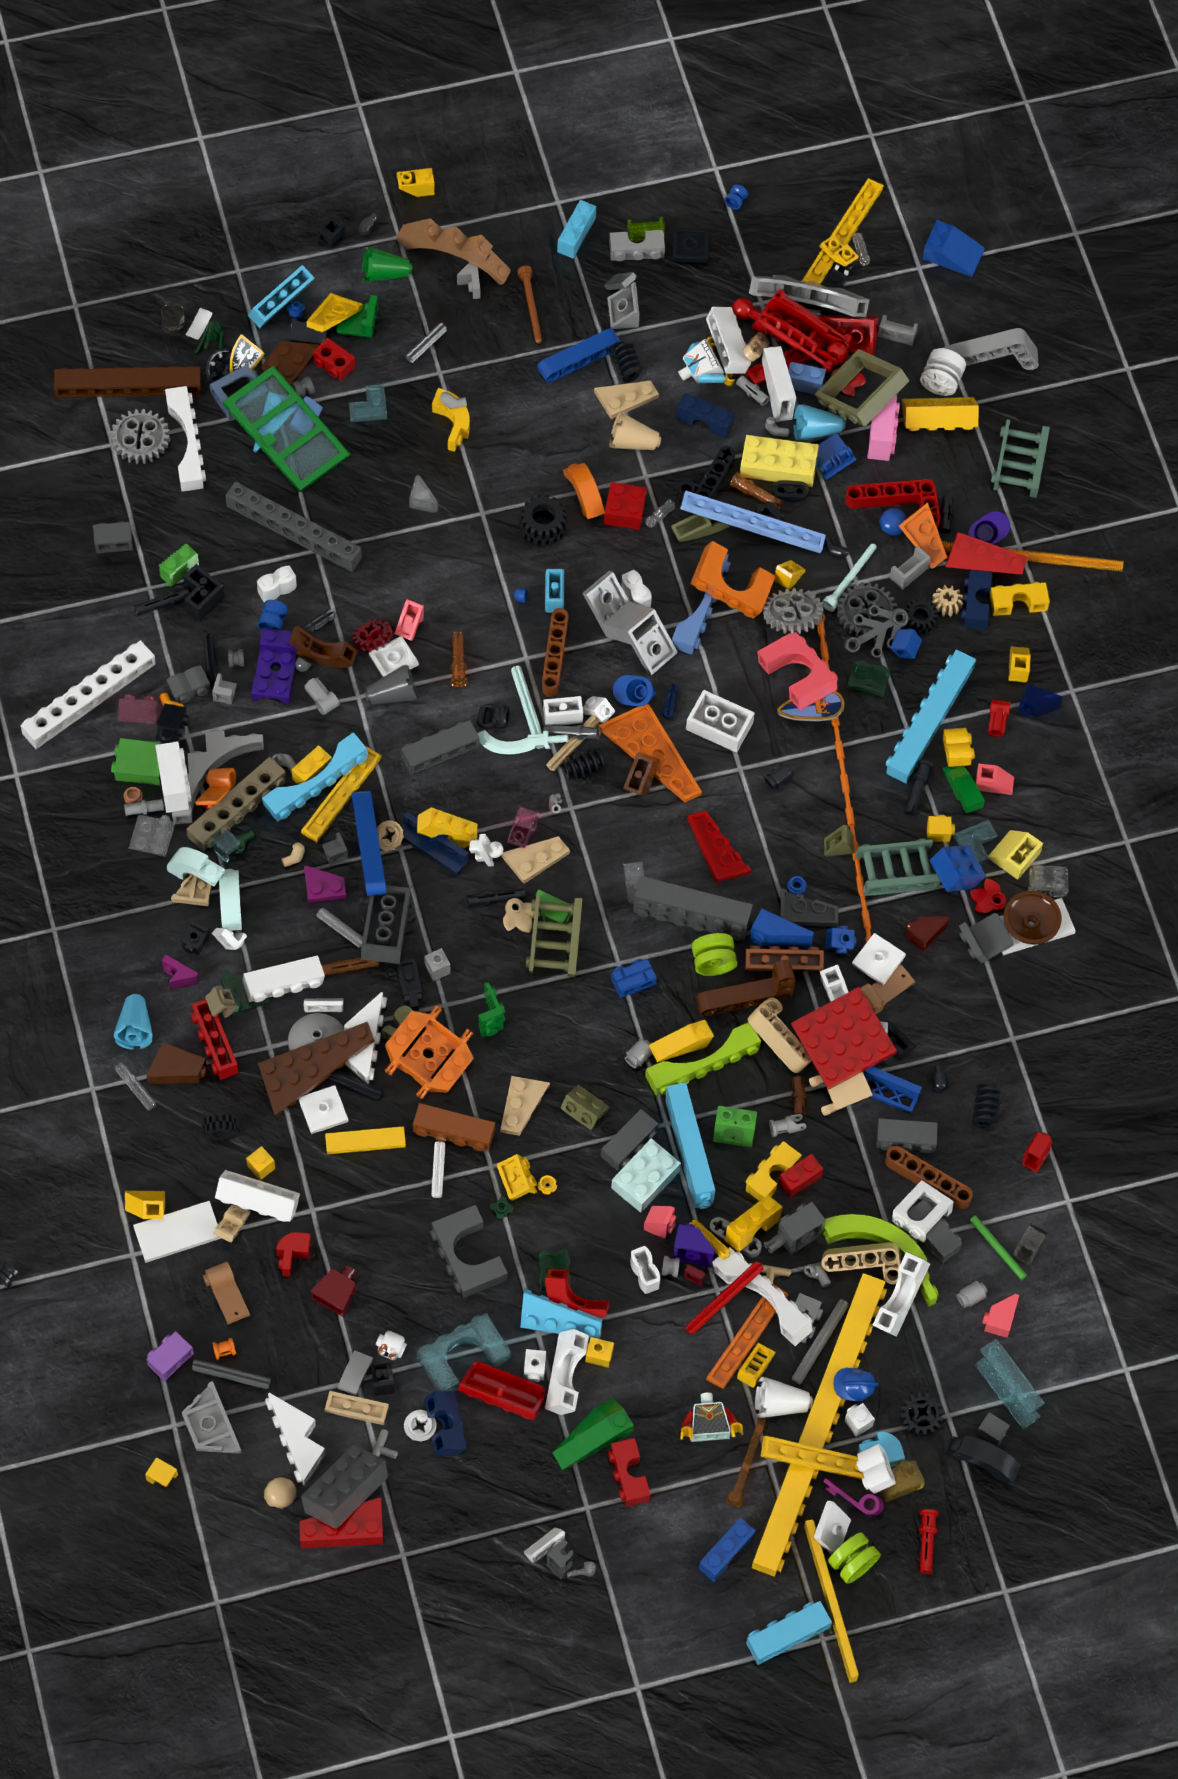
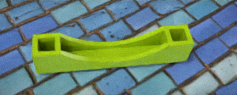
[645,1022,761,1096]

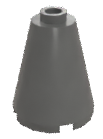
[364,664,418,705]

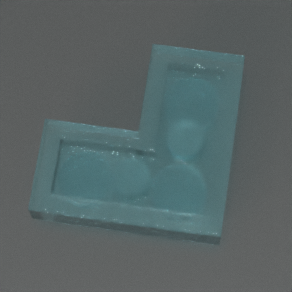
[349,384,387,422]
[954,820,997,864]

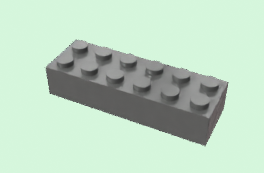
[633,876,753,941]

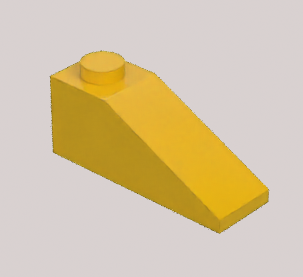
[649,1020,714,1062]

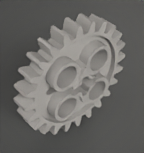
[110,409,170,464]
[763,588,823,634]

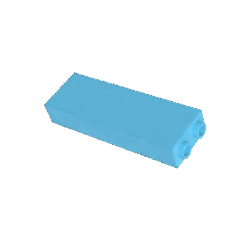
[665,1082,715,1209]

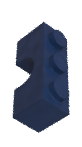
[676,393,734,438]
[961,570,992,629]
[424,1391,467,1456]

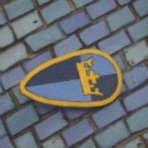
[777,691,844,721]

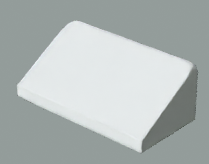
[304,998,344,1012]
[524,1528,565,1563]

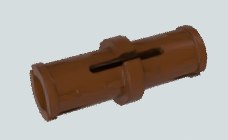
[791,1076,807,1117]

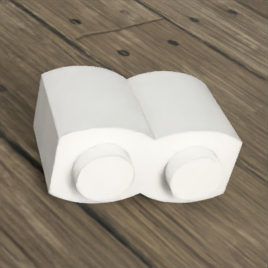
[257,566,297,602]
[621,570,651,608]
[630,1246,660,1294]
[856,1444,896,1494]

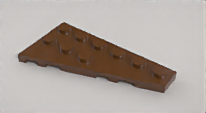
[258,1022,375,1118]

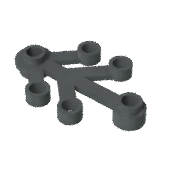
[844,605,909,658]

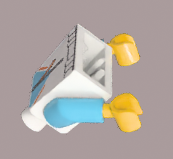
[678,337,735,386]

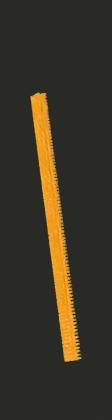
[942,541,1124,572]

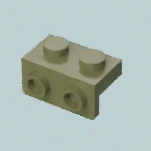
[561,1085,610,1130]

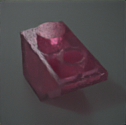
[507,806,540,848]

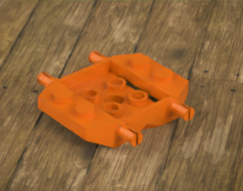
[385,1005,474,1099]

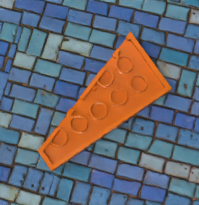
[598,703,702,803]

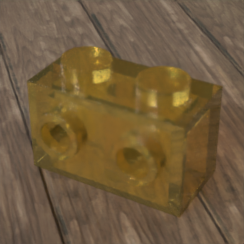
[881,1460,925,1502]

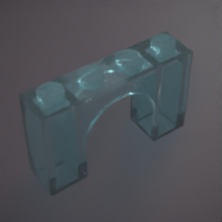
[417,1313,511,1391]

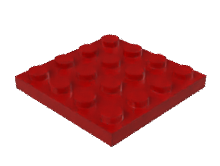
[791,987,897,1090]

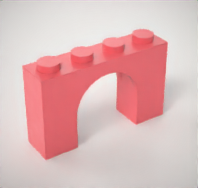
[757,631,838,710]

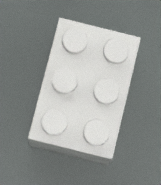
[686,690,754,753]
[155,742,192,813]

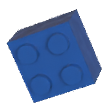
[930,845,986,892]

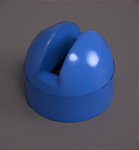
[514,588,528,603]

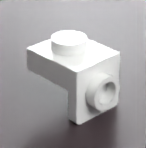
[583,696,615,723]

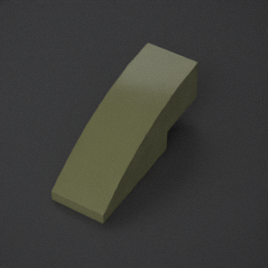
[671,514,731,542]

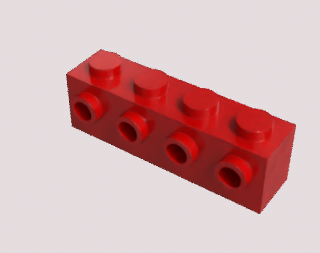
[190,999,239,1080]

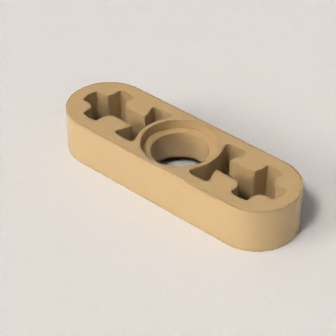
[743,332,769,362]

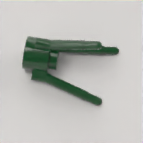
[195,322,224,356]

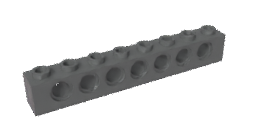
[226,482,362,572]

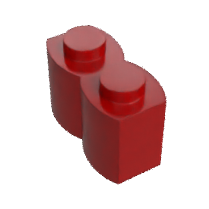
[1022,1132,1053,1172]

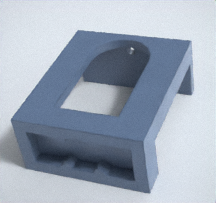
[210,365,268,420]

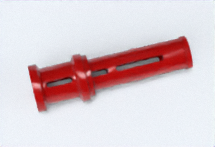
[919,1509,938,1574]

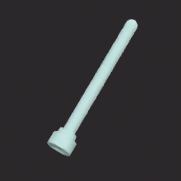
[822,543,877,612]

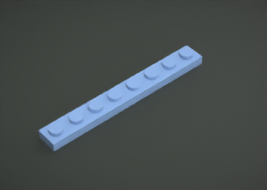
[680,491,826,553]

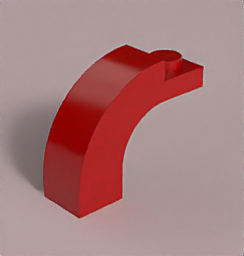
[545,1269,609,1318]

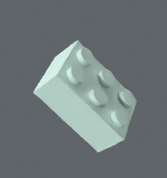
[611,1139,681,1213]

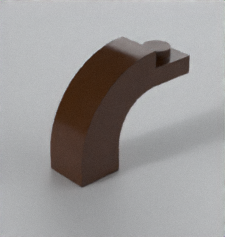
[289,626,357,668]

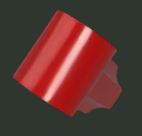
[988,699,1011,737]

